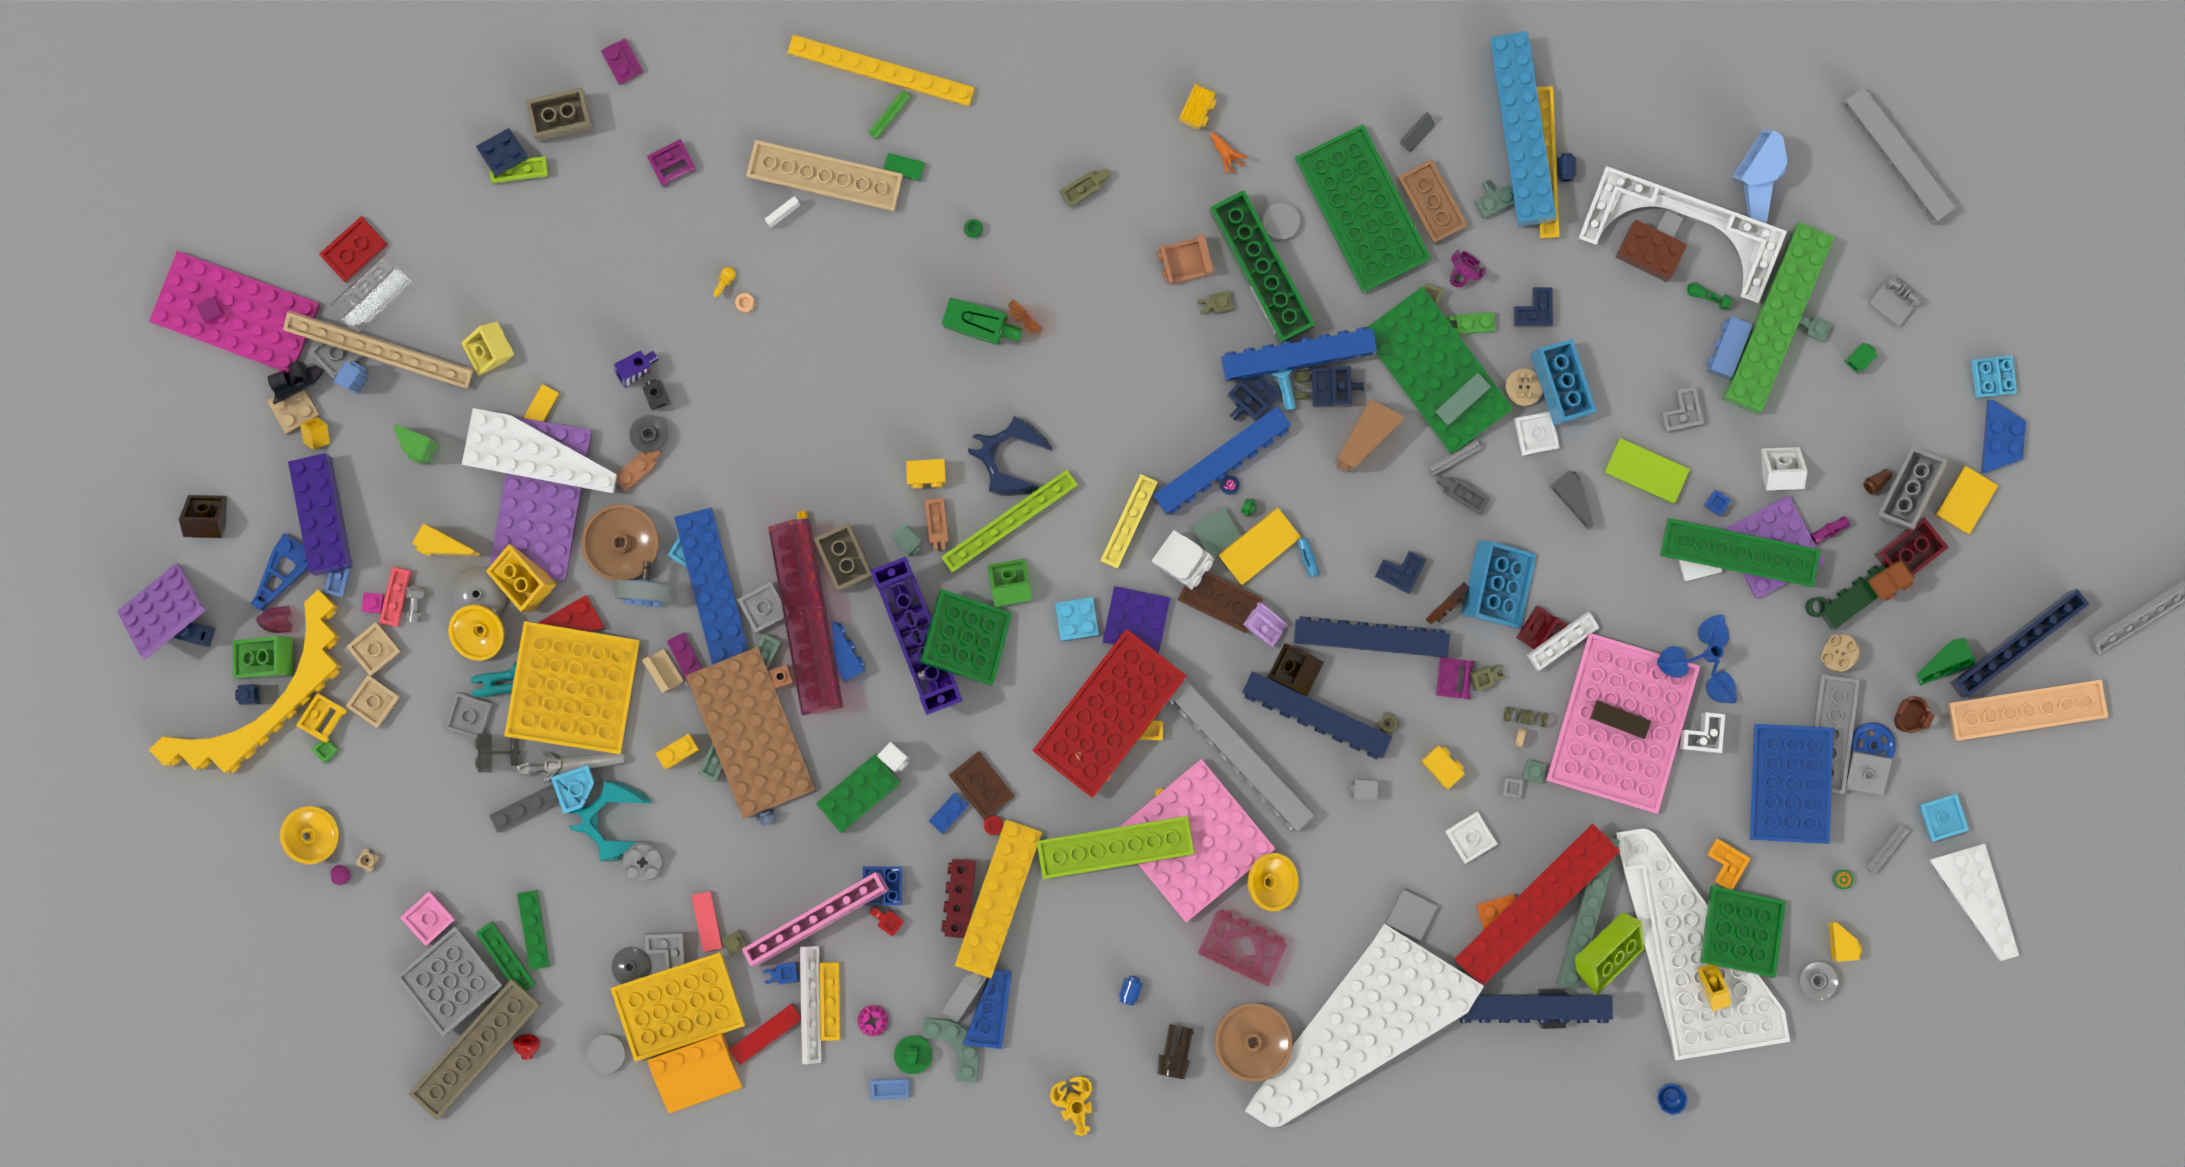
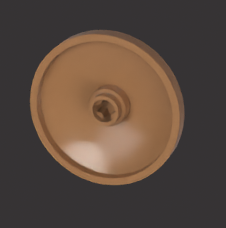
[581,504,659,581]
[1214,1003,1292,1082]

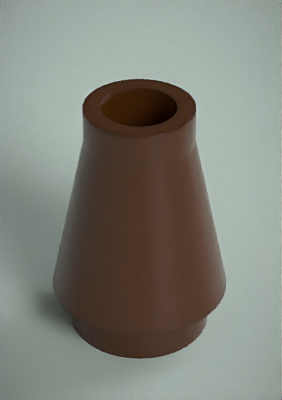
[1863,468,1892,495]

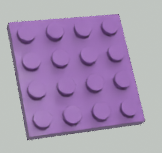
[1724,496,1825,599]
[117,563,206,660]

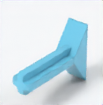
[1267,370,1296,411]

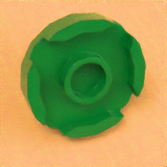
[894,1035,932,1074]

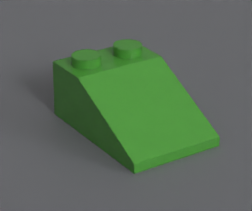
[233,636,293,679]

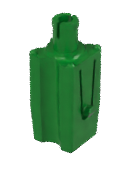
[942,298,1023,345]

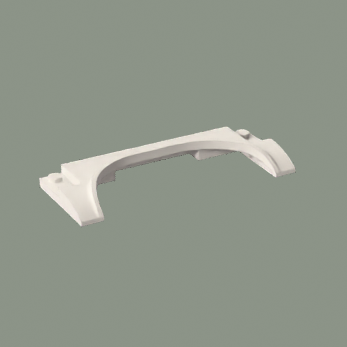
[1579,166,1787,303]

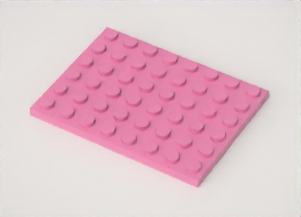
[1546,633,1700,814]

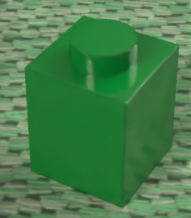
[1844,342,1878,374]

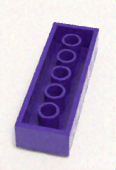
[288,453,353,576]

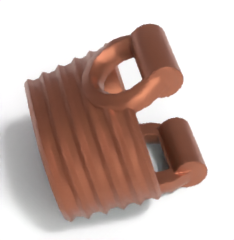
[1894,696,1935,733]

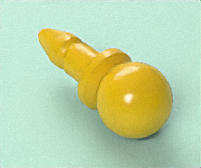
[713,266,736,298]

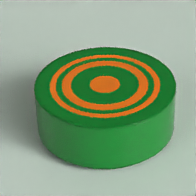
[1833,870,1853,889]

